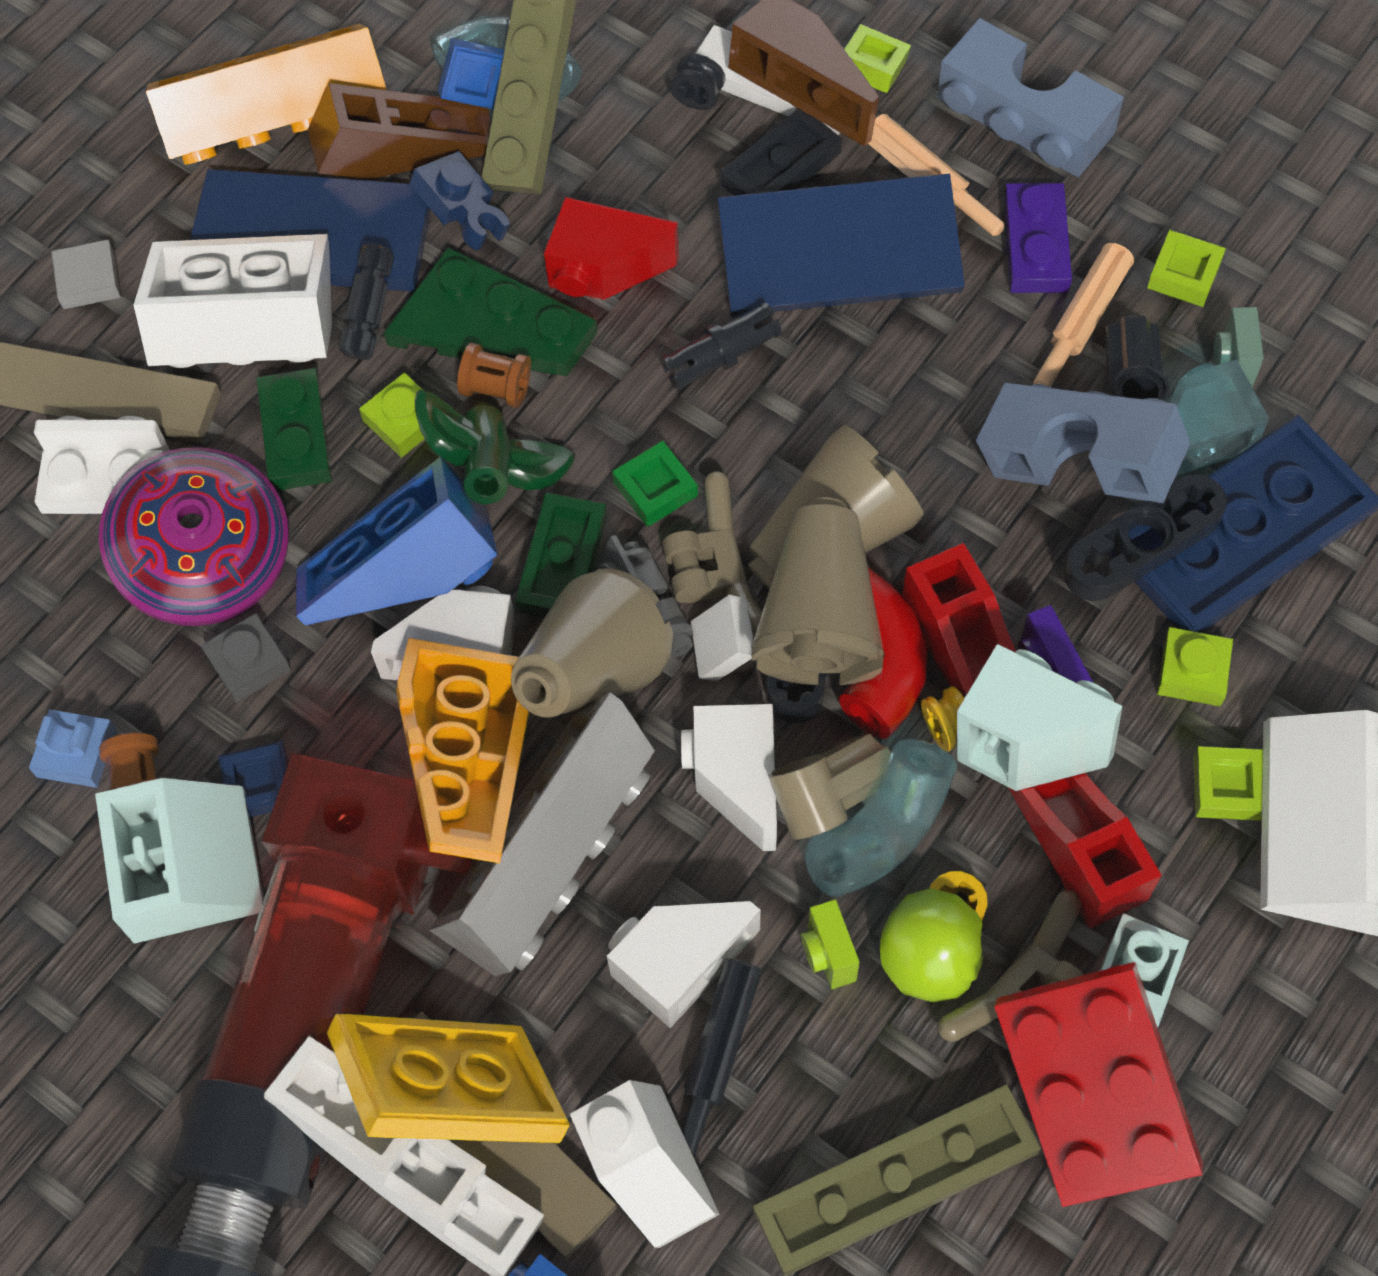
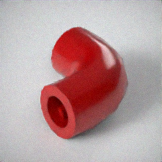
[839,566,927,740]

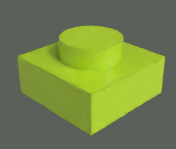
[844,24,911,93]
[1147,230,1226,307]
[359,373,425,458]
[1157,627,1233,707]
[1193,746,1263,821]
[801,899,860,990]

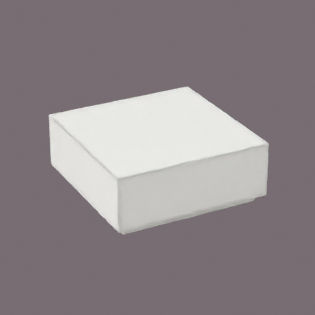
[691,595,753,682]

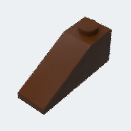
[728,0,879,146]
[308,83,492,179]

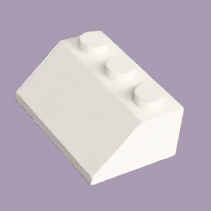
[134,234,332,368]
[1260,710,1378,936]

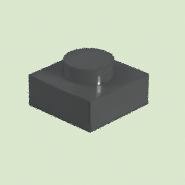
[201,613,291,703]

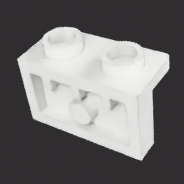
[34,416,170,514]

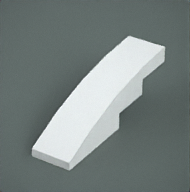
[264,1036,544,1276]

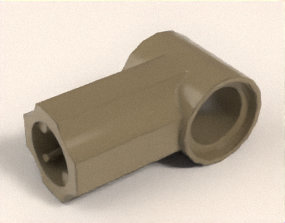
[768,734,895,840]

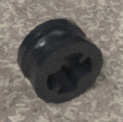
[670,54,726,110]

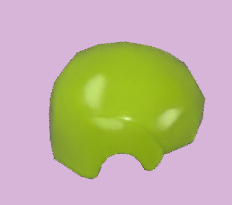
[880,888,983,1002]

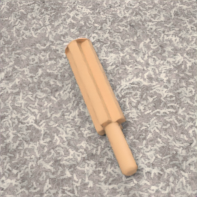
[868,114,1004,236]
[1033,243,1134,387]

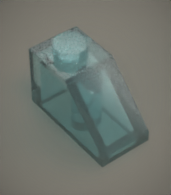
[1170,359,1269,476]

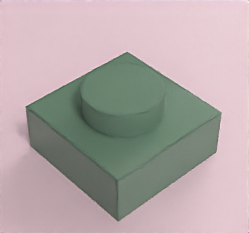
[1214,307,1264,392]

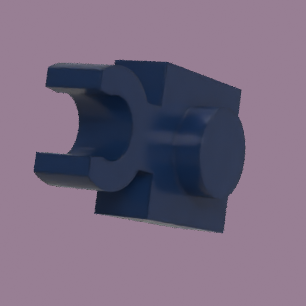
[410,152,510,251]

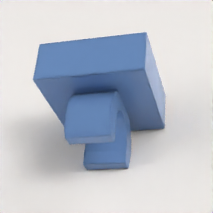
[29,709,117,788]

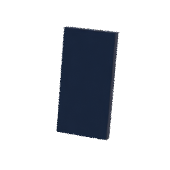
[190,169,431,292]
[717,174,965,317]
[1111,414,1378,633]

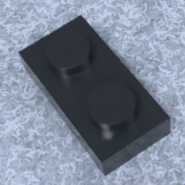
[720,109,842,196]

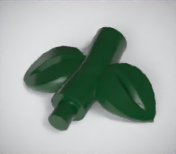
[414,390,575,505]

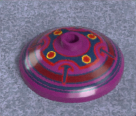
[99,447,289,626]

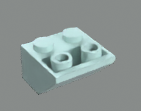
[957,644,1123,791]
[95,778,266,944]

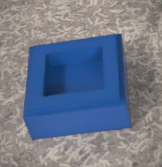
[438,38,505,109]

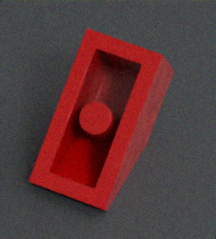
[544,197,679,300]

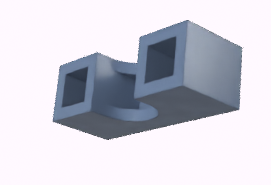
[937,18,1124,178]
[976,383,1191,503]

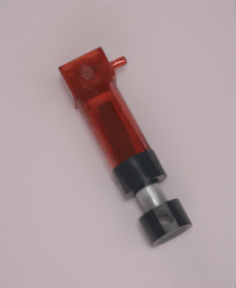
[135,753,473,1276]

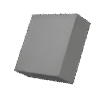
[51,239,121,310]

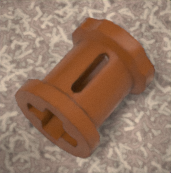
[457,343,531,408]
[99,733,159,790]

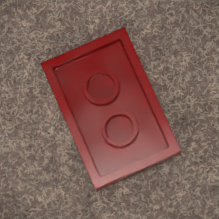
[994,962,1203,1207]

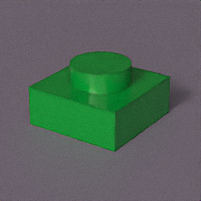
[612,441,698,527]

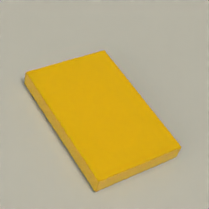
[327,1014,570,1143]

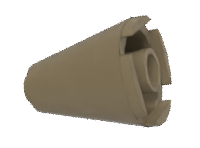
[748,424,924,590]
[751,497,884,685]
[511,568,673,717]

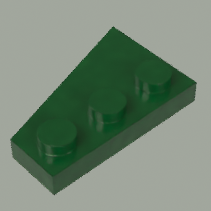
[384,248,598,376]

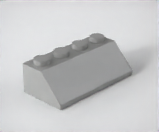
[429,692,655,976]

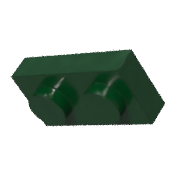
[257,368,333,491]
[515,493,607,617]

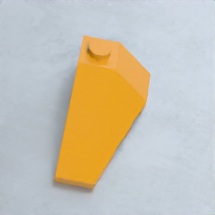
[396,638,529,863]

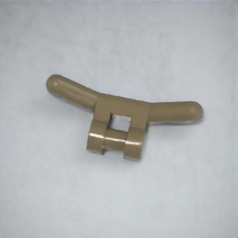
[662,471,762,637]
[938,890,1084,1042]

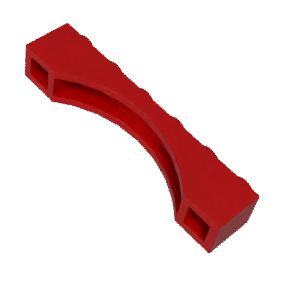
[902,543,1162,929]

